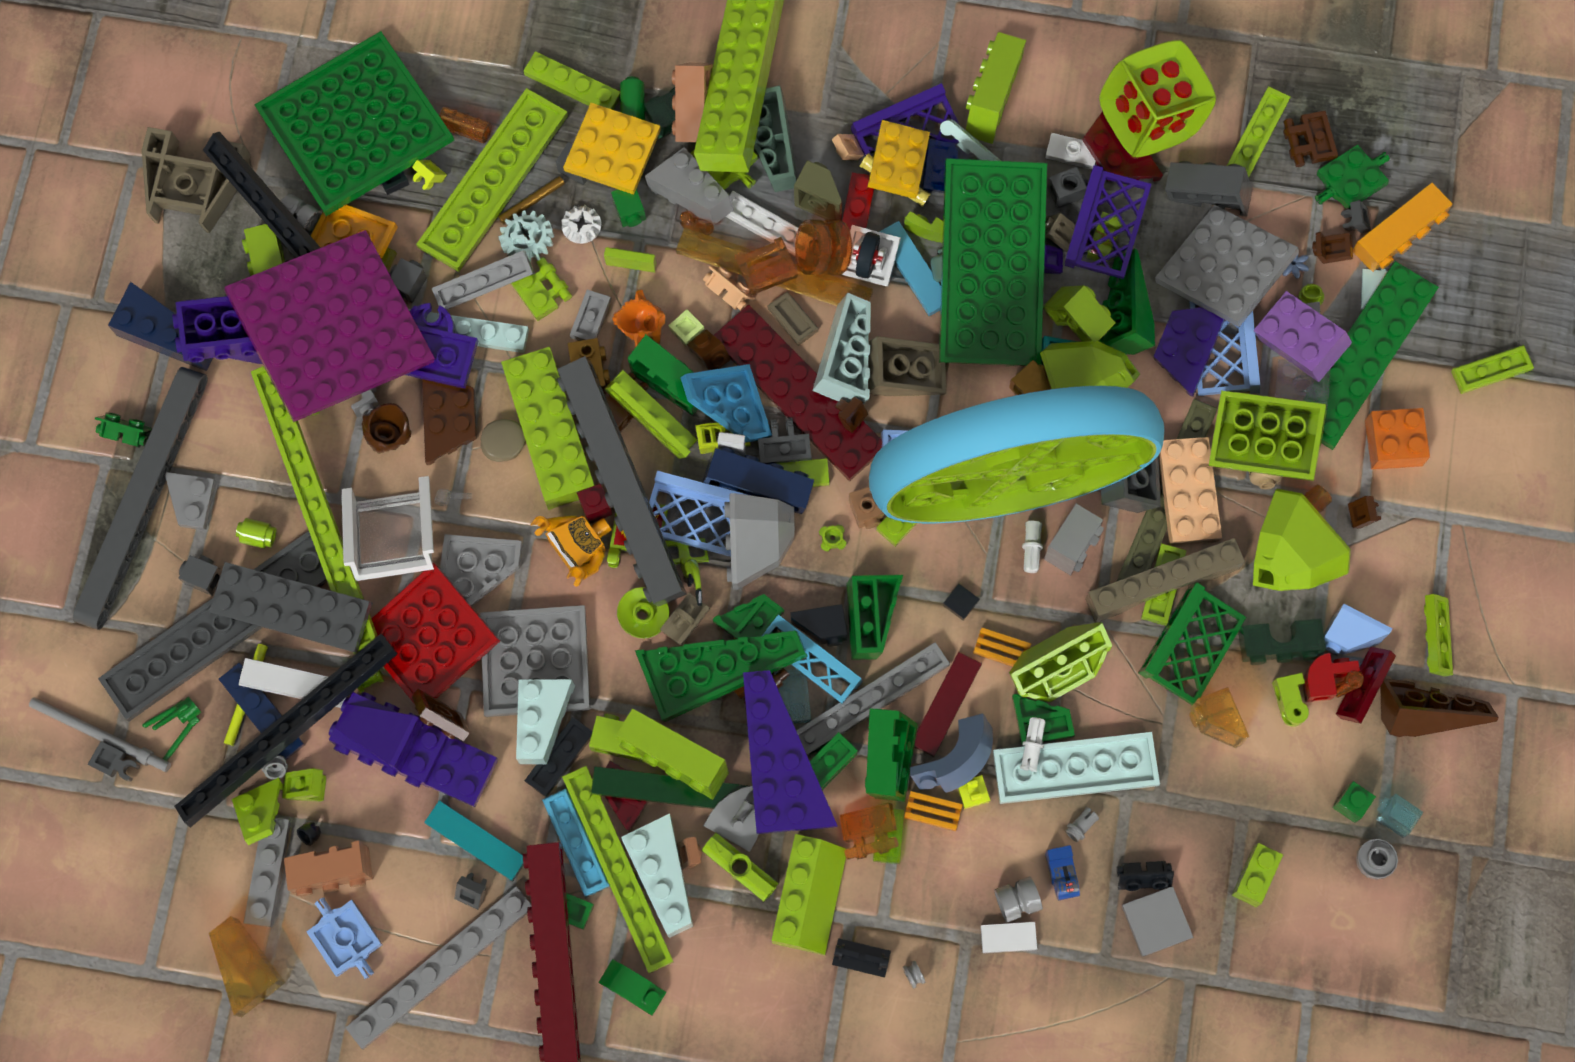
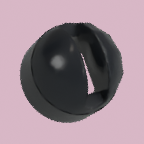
[297,822,321,846]

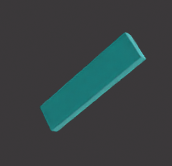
[424,801,524,882]

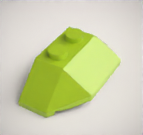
[1009,622,1112,702]

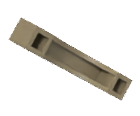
[1085,538,1245,623]

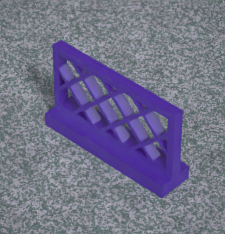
[851,83,960,158]
[1064,165,1152,279]

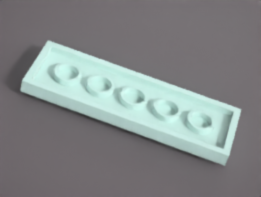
[993,732,1160,804]

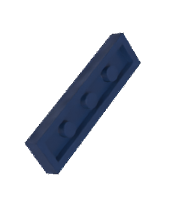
[219,663,305,760]

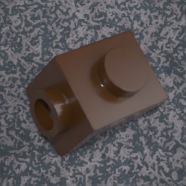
[1312,232,1353,264]
[687,329,731,370]

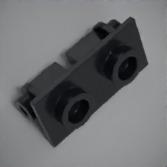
[1116,861,1174,891]
[832,938,891,978]

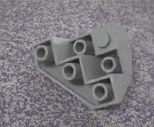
[725,493,795,590]

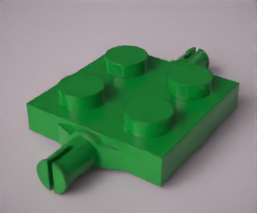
[1315,145,1390,210]

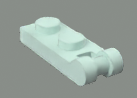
[940,119,1001,161]

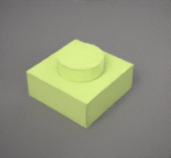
[668,309,705,346]

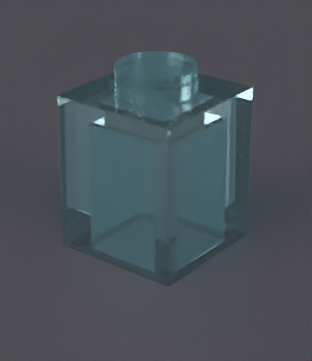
[1376,794,1423,838]

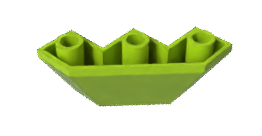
[1040,340,1140,389]
[1253,489,1351,591]

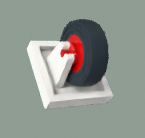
[839,225,901,287]

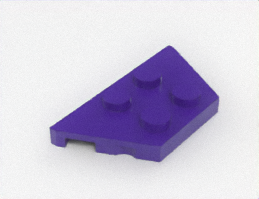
[1154,308,1225,397]

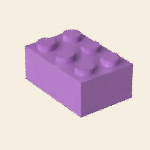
[1253,291,1352,382]

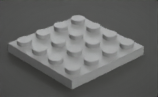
[1155,205,1299,327]
[480,605,590,717]

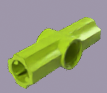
[702,833,779,902]

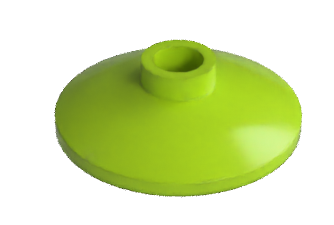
[617,587,669,639]

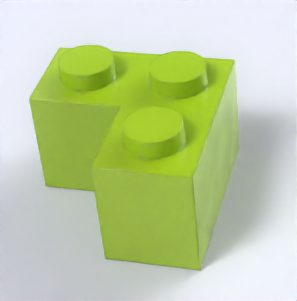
[1043,285,1115,341]

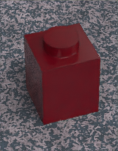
[577,484,613,524]

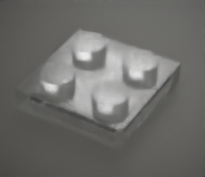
[1275,360,1331,410]

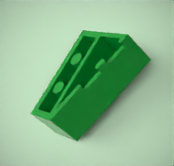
[628,334,698,416]
[846,575,903,660]

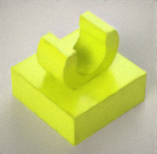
[412,160,447,190]
[958,775,990,809]

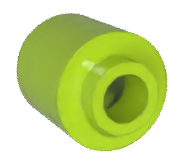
[236,518,277,549]

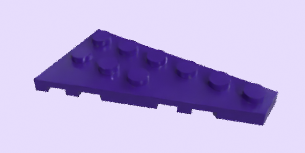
[743,670,838,834]

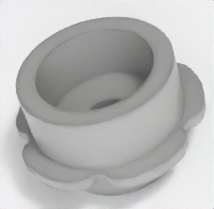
[261,755,288,780]

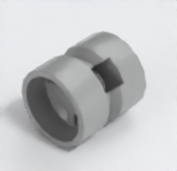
[281,194,322,236]
[994,876,1043,922]

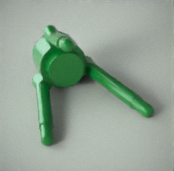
[142,697,201,761]

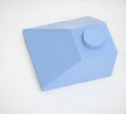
[1320,604,1393,655]

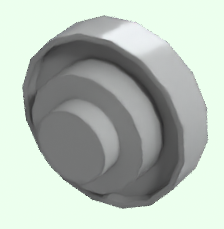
[1356,839,1398,880]

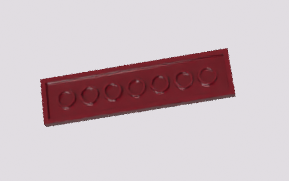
[714,305,882,482]

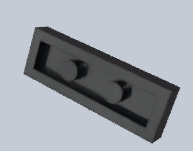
[524,717,593,798]

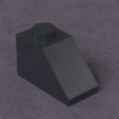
[790,604,847,647]

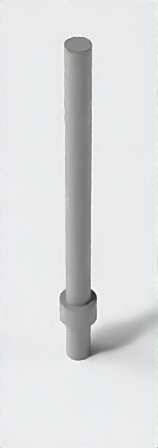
[29,697,171,772]

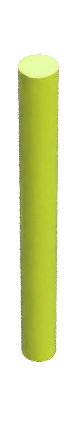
[224,644,268,746]

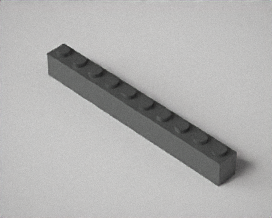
[557,356,687,607]

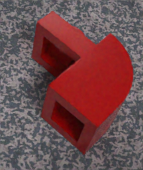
[1303,653,1360,702]

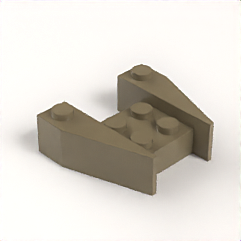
[142,127,251,233]

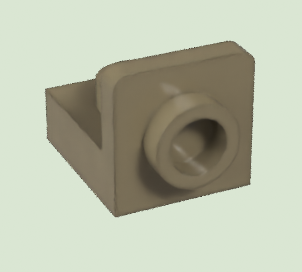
[1045,213,1075,252]

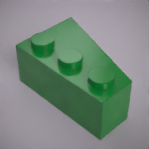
[865,708,918,802]

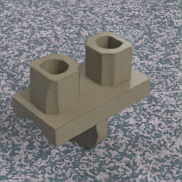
[660,593,710,646]

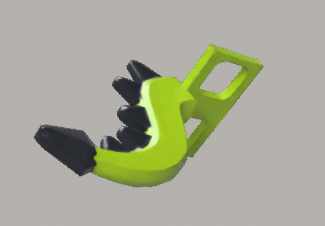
[665,538,709,606]

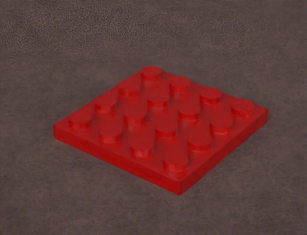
[371,563,501,703]

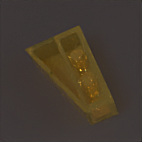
[209,916,285,1017]

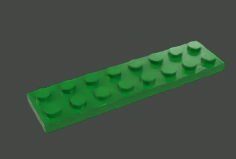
[1303,261,1439,450]

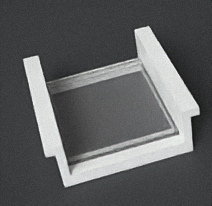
[342,476,434,581]

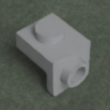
[351,388,379,417]

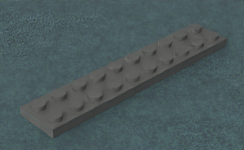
[98,531,327,721]

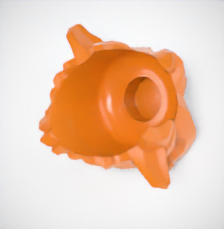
[612,290,666,347]

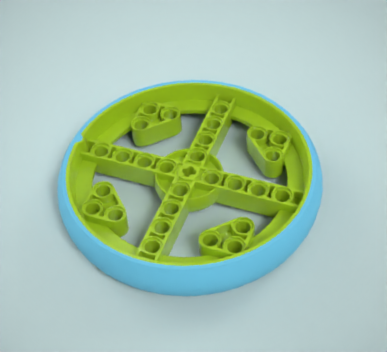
[869,386,1165,524]

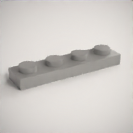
[431,250,535,310]
[244,818,291,927]

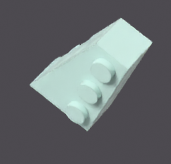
[516,679,575,764]

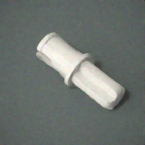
[1022,521,1043,573]
[1020,717,1045,772]

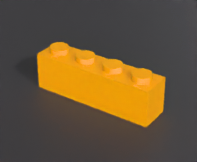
[1353,183,1453,272]

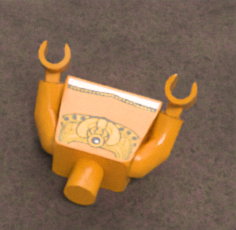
[530,516,612,587]

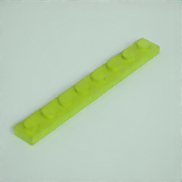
[562,766,674,974]

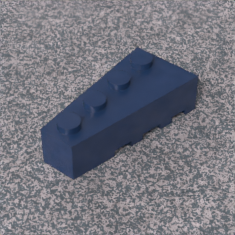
[108,281,213,371]
[702,447,814,514]

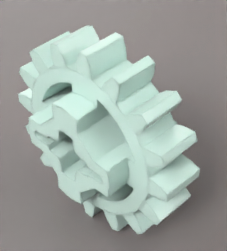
[499,210,554,263]

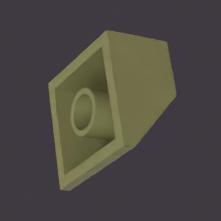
[794,160,842,225]

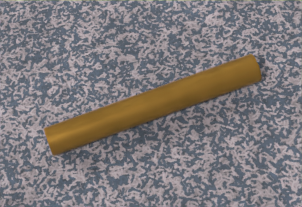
[498,176,565,225]

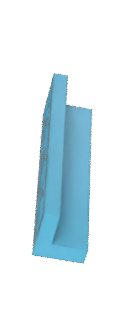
[762,615,863,704]

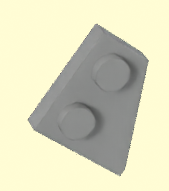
[165,472,216,530]

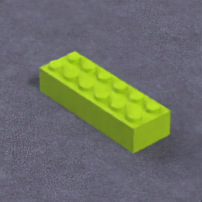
[501,347,595,510]

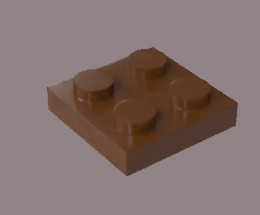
[412,689,470,741]

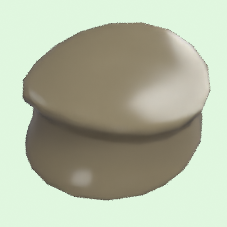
[481,419,525,462]

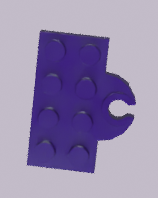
[405,303,479,388]

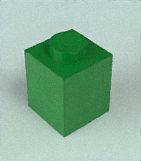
[611,189,646,227]
[1332,781,1376,823]

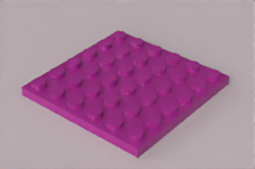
[224,230,435,422]

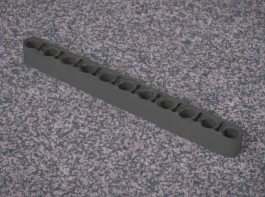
[73,367,208,630]

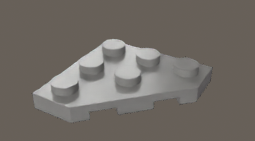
[440,534,523,606]

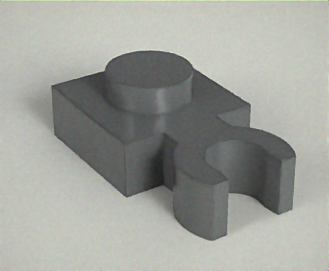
[88,741,140,782]

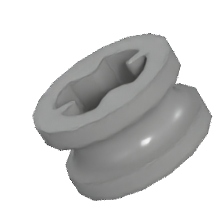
[902,961,926,989]

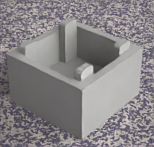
[1044,503,1104,576]

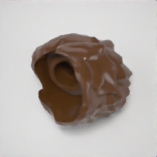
[362,403,411,454]

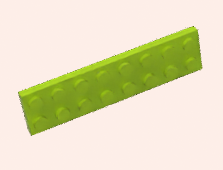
[416,88,568,272]

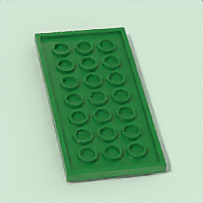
[939,158,1047,366]

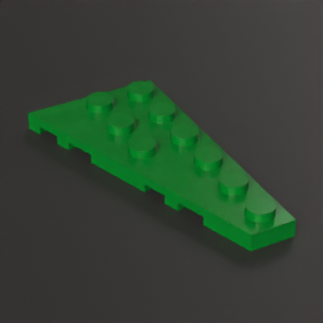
[635,631,808,722]

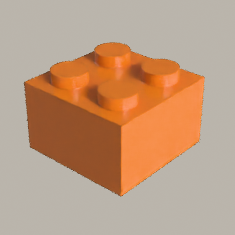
[1365,408,1430,470]

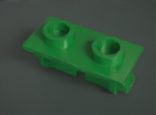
[95,412,152,447]

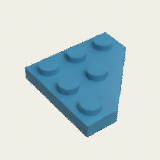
[681,364,772,443]

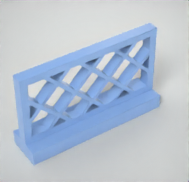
[1189,301,1260,396]
[649,471,751,557]

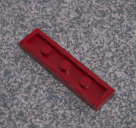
[914,652,982,757]

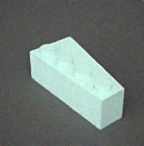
[812,293,871,404]
[621,813,693,938]

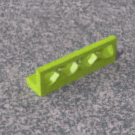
[604,370,697,459]

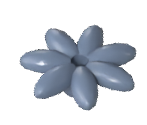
[1282,254,1309,279]

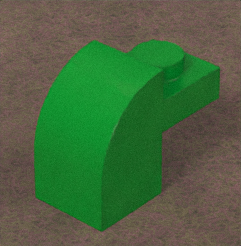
[598,959,666,1016]

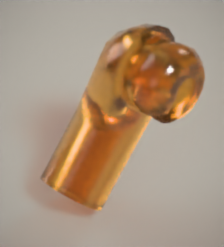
[680,211,714,235]
[1336,670,1364,698]

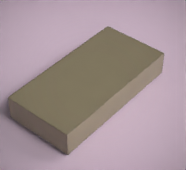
[767,291,818,346]

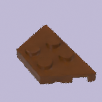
[422,379,477,465]

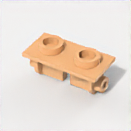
[703,266,755,311]

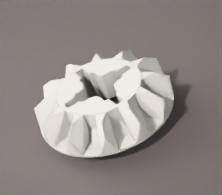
[561,205,601,244]

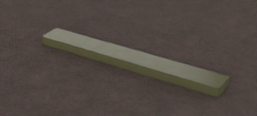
[1116,399,1218,582]

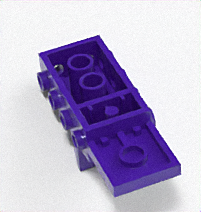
[172,296,263,364]
[329,691,498,807]

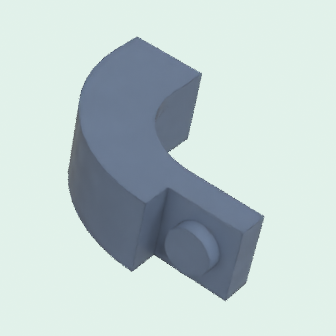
[910,714,993,793]

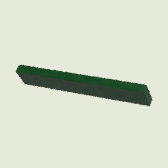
[591,767,748,809]

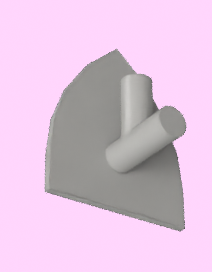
[703,786,759,852]

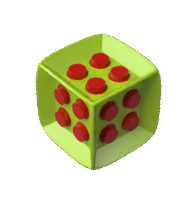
[1099,40,1216,157]

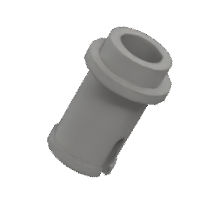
[1065,807,1099,842]

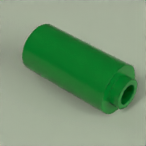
[620,76,645,120]

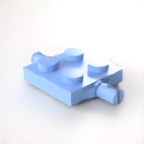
[306,897,383,979]

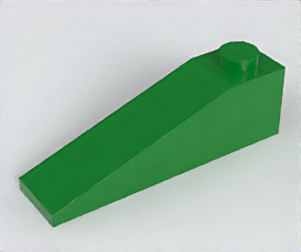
[1099,248,1155,355]

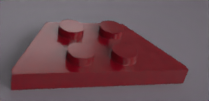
[1082,111,1163,181]

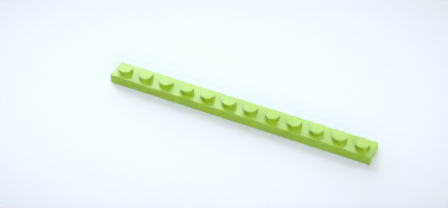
[251,366,378,654]

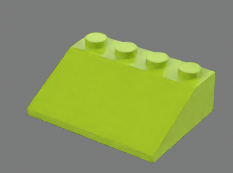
[1209,390,1326,481]

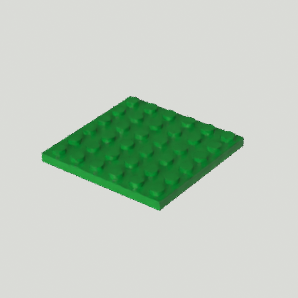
[254,31,455,216]

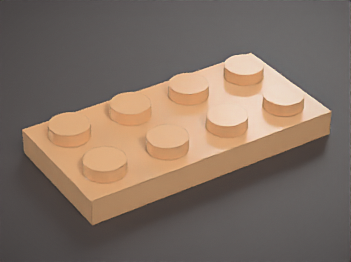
[1158,437,1222,544]

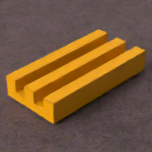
[973,627,1031,667]
[904,791,963,831]

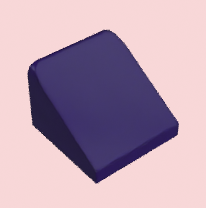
[1044,245,1063,274]

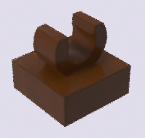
[835,397,868,433]
[1348,496,1381,529]

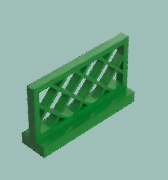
[1138,582,1247,706]

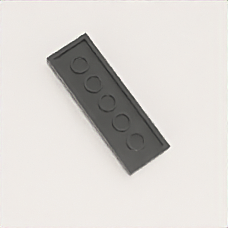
[209,562,373,653]

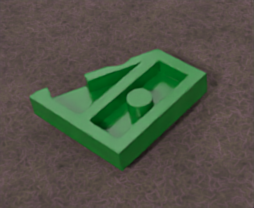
[713,594,785,639]
[1012,694,1075,746]

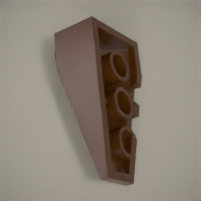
[1380,679,1499,737]

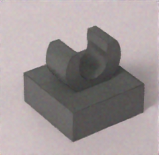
[1341,200,1371,234]
[454,873,487,910]

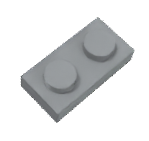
[570,290,611,341]

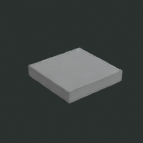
[1122,886,1194,957]

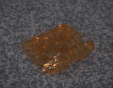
[840,802,898,860]

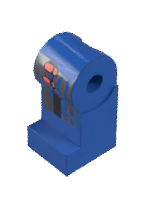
[1045,845,1080,901]

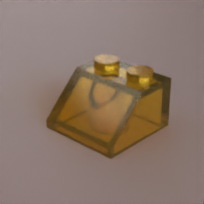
[1189,687,1249,748]

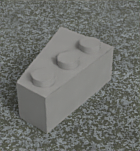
[645,147,733,225]

